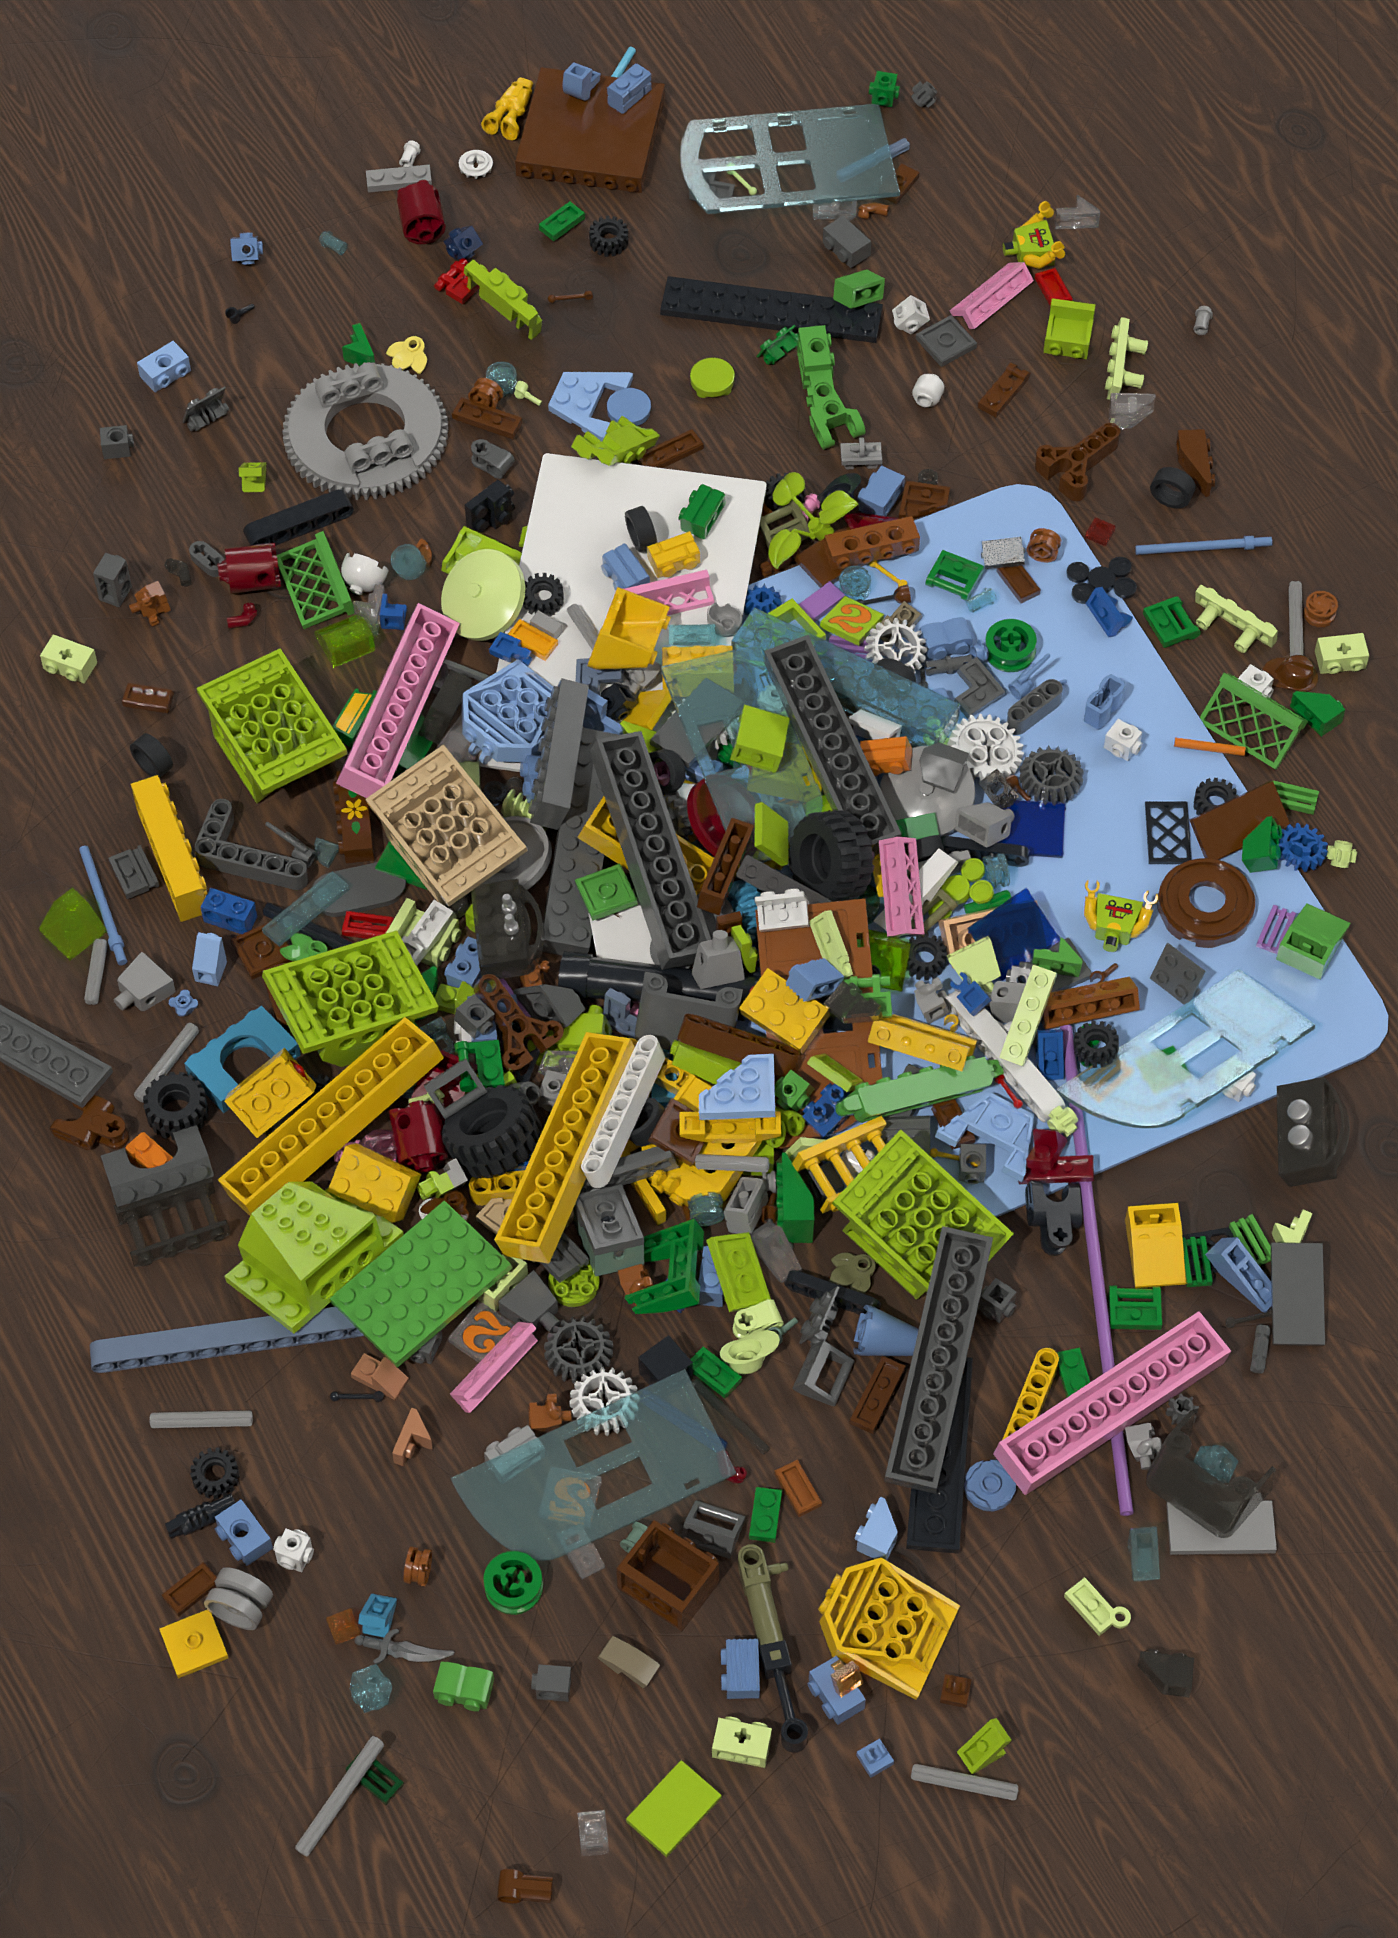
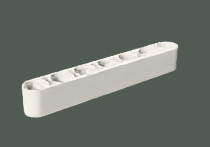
[943,990,1066,1123]
[581,1035,665,1188]

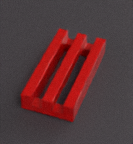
[342,911,394,939]

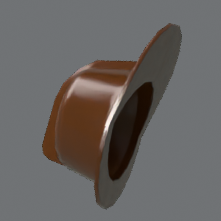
[1263,655,1318,692]

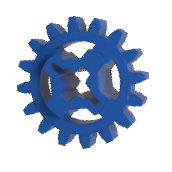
[1279,823,1328,872]

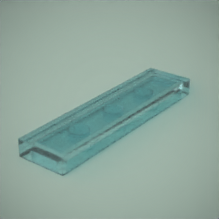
[262,871,349,947]

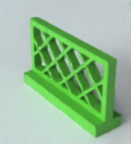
[277,531,356,629]
[1200,673,1308,769]

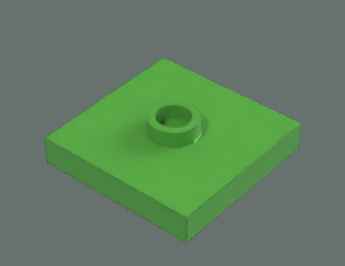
[575,864,638,921]

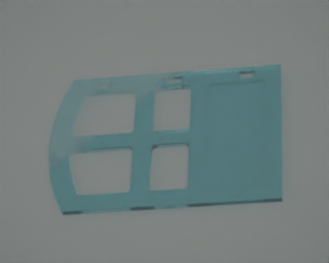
[680,104,900,214]

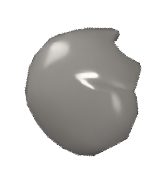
[707,602,743,636]

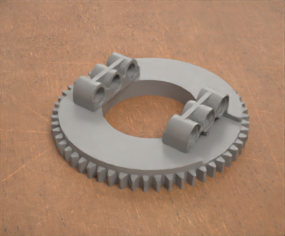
[283,362,448,500]

